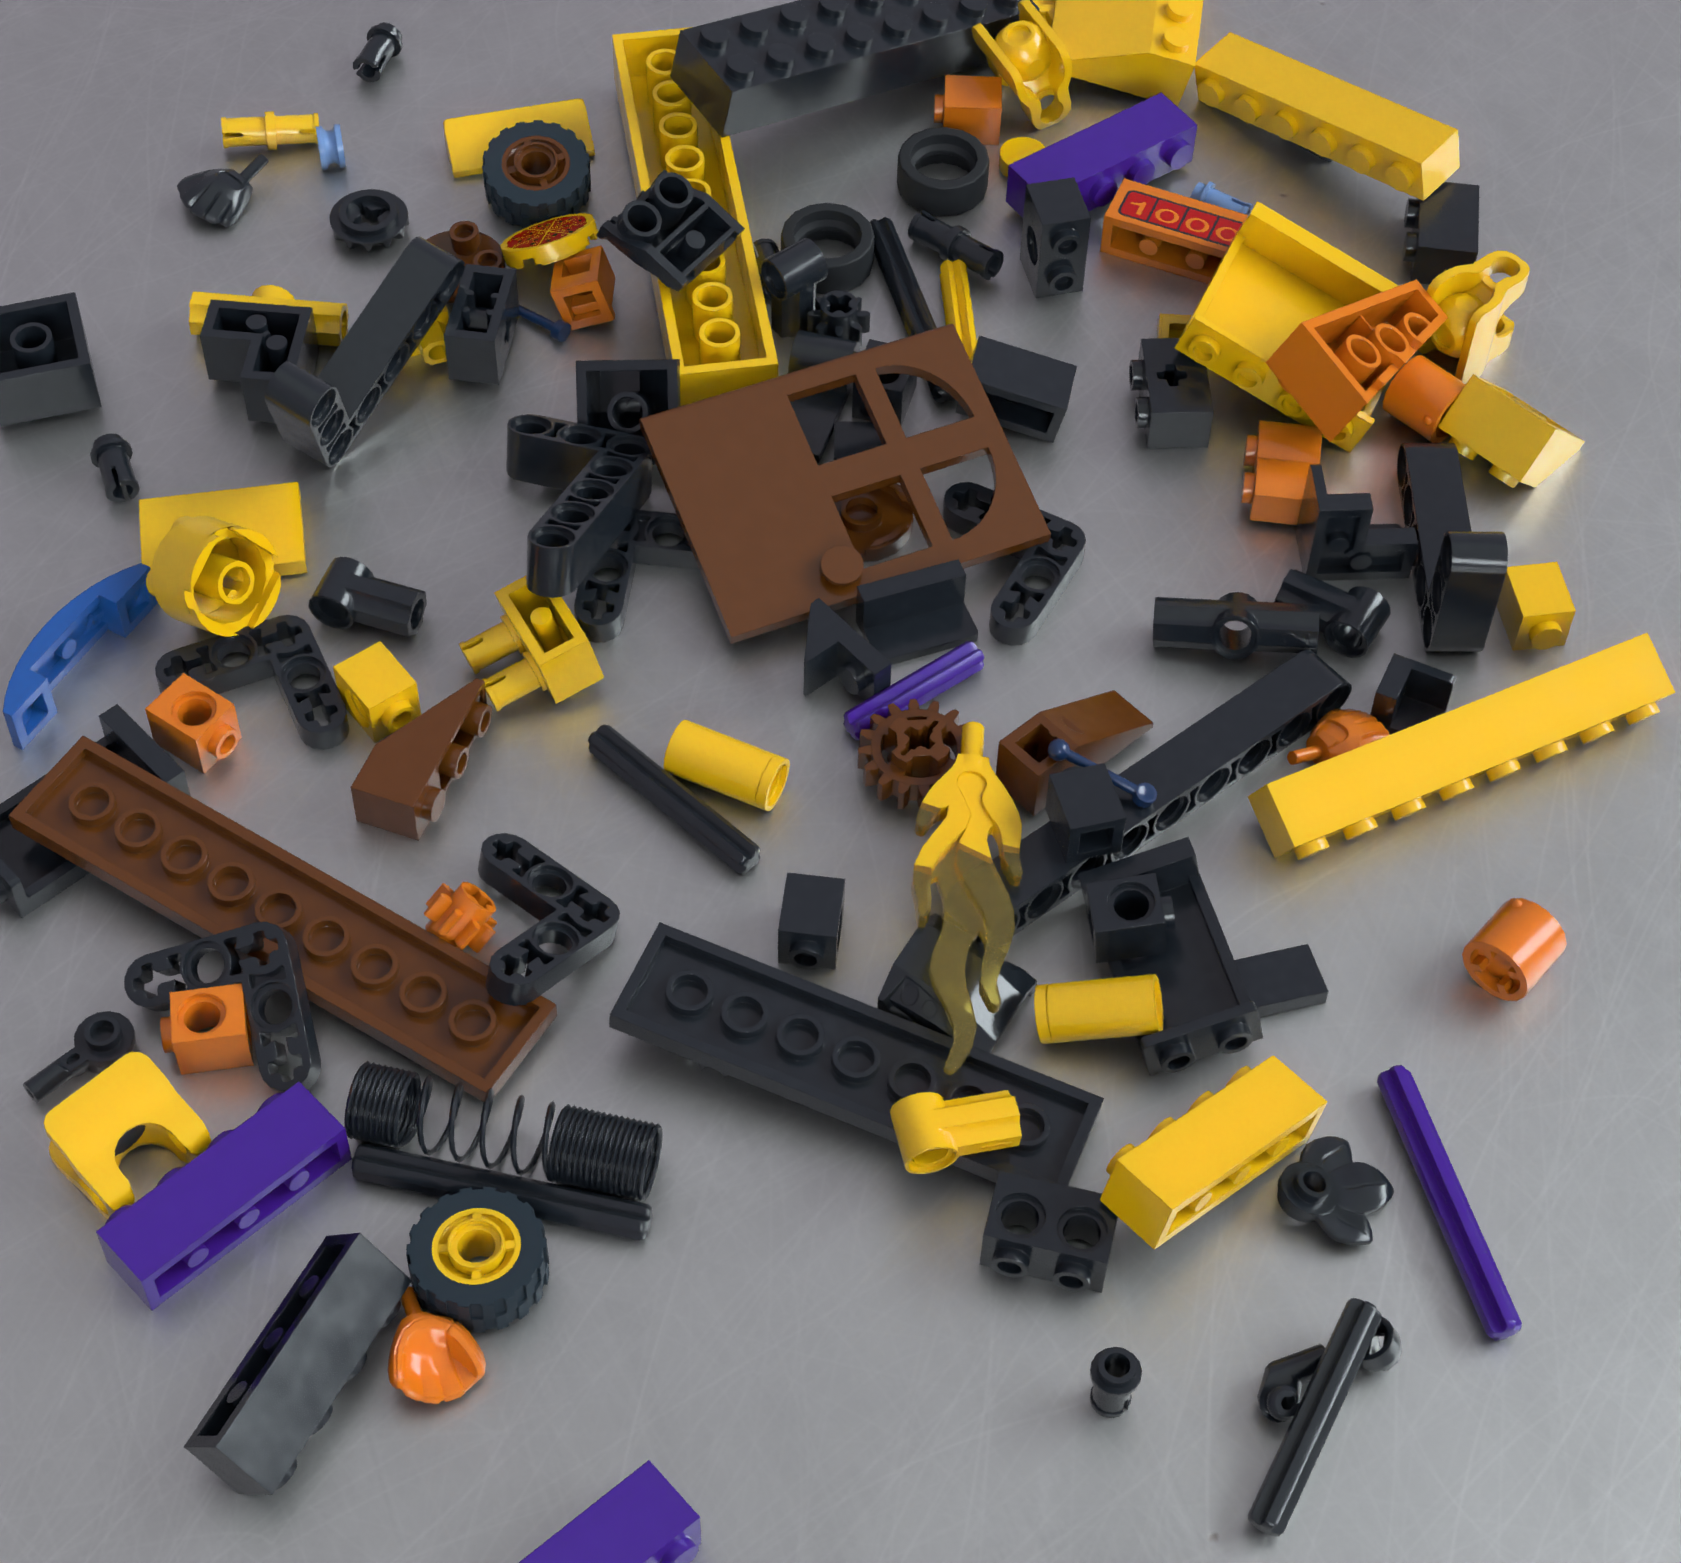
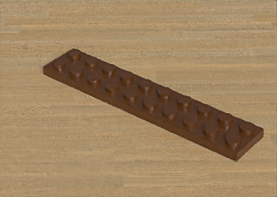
[9,735,557,1102]

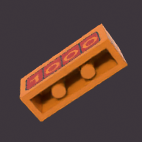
[1100,178,1248,284]

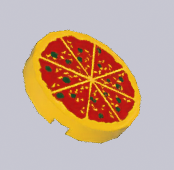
[500,213,598,269]

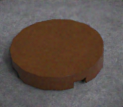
[835,483,914,562]

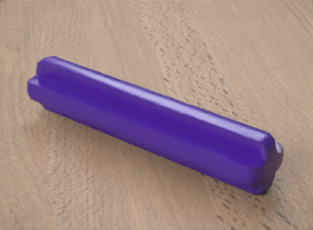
[843,641,985,741]

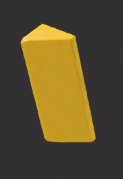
[443,98,595,178]

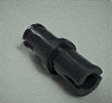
[908,210,1004,280]

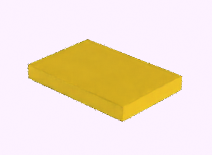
[139,482,307,576]

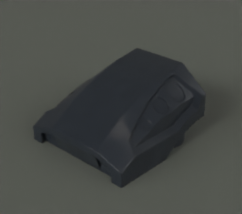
[596,170,745,292]
[877,913,1037,1053]

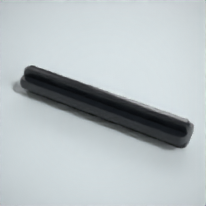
[588,724,760,874]
[1248,1298,1382,1536]

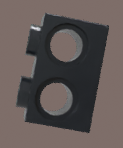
[979,1170,1118,1293]

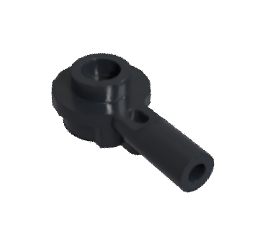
[23,1011,136,1103]

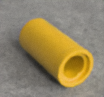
[664,719,790,812]
[1034,974,1163,1044]

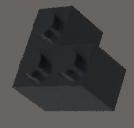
[200,299,320,423]

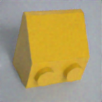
[1438,374,1585,488]

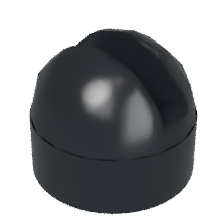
[1360,1317,1402,1372]

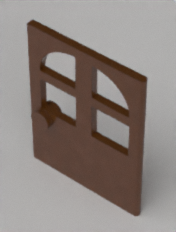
[639,323,1051,644]

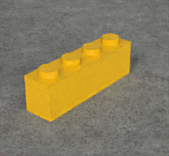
[1100,1055,1328,1250]

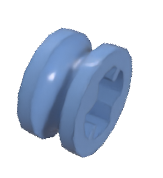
[316,124,346,170]

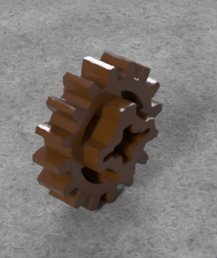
[857,699,964,810]

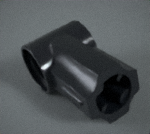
[760,238,828,338]
[308,557,427,637]
[1274,569,1391,658]

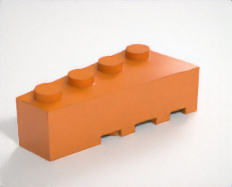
[1265,279,1448,442]

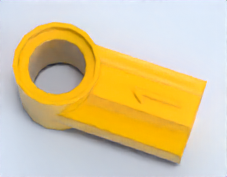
[890,1090,1022,1174]

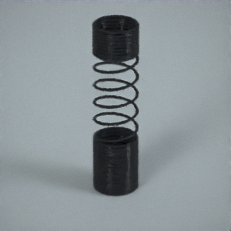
[344,1061,663,1202]

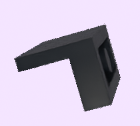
[856,559,978,665]

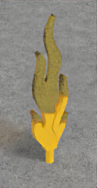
[911,721,1023,1075]

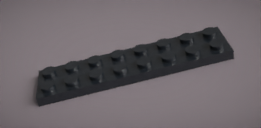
[609,922,1104,1186]

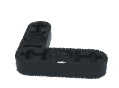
[943,482,1086,646]
[574,510,700,643]
[155,615,350,750]
[478,833,620,1006]
[124,922,321,1092]

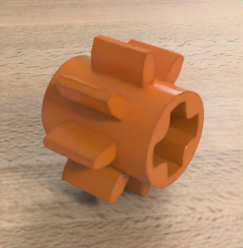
[424,882,497,953]

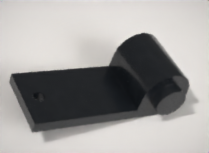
[788,330,860,463]

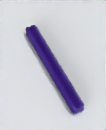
[1377,1065,1522,1341]

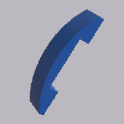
[3,563,158,750]

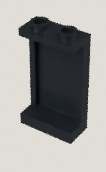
[0,704,191,918]
[1078,837,1263,1076]

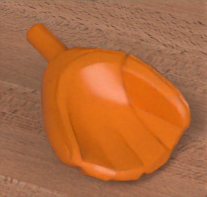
[1287,709,1389,765]
[388,1286,486,1404]

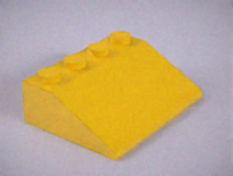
[1051,0,1203,107]

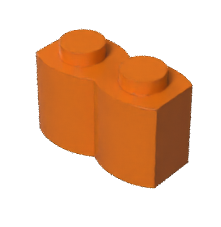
[1241,420,1322,525]

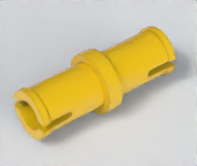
[221,111,319,150]

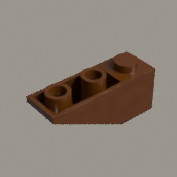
[350,678,492,841]
[996,690,1153,816]

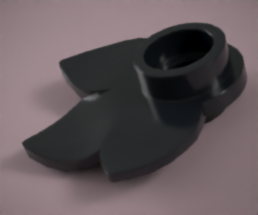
[1277,1136,1394,1245]

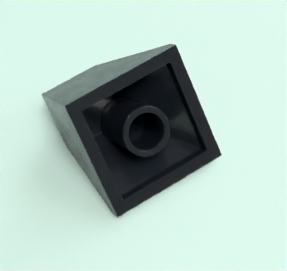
[576,359,681,465]

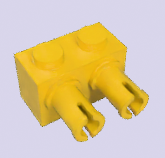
[458,575,605,712]

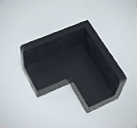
[1295,464,1418,581]

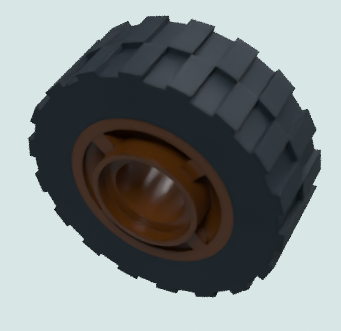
[482,120,591,229]

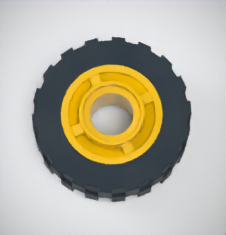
[406,1187,549,1333]

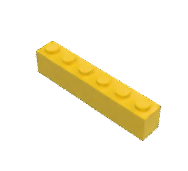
[1194,32,1460,201]

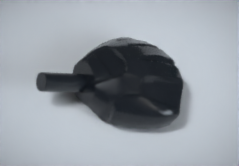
[177,153,269,228]

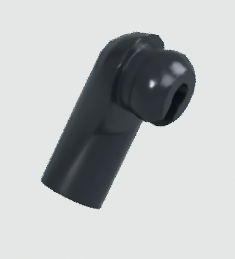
[1257,1344,1325,1423]

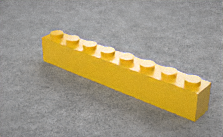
[1247,632,1676,860]

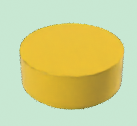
[999,137,1045,178]

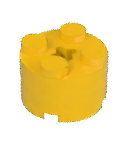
[146,516,281,637]

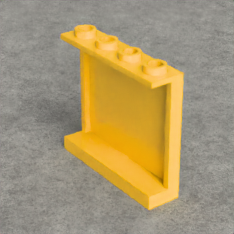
[1174,201,1399,453]

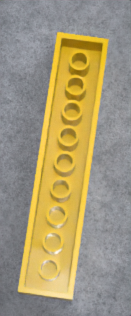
[612,27,778,406]

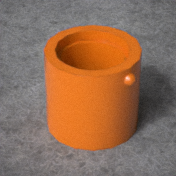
[1383,355,1466,443]
[1462,898,1567,1001]

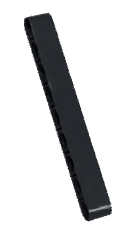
[943,649,1352,950]

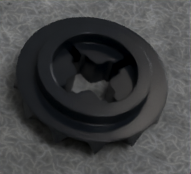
[329,189,409,252]

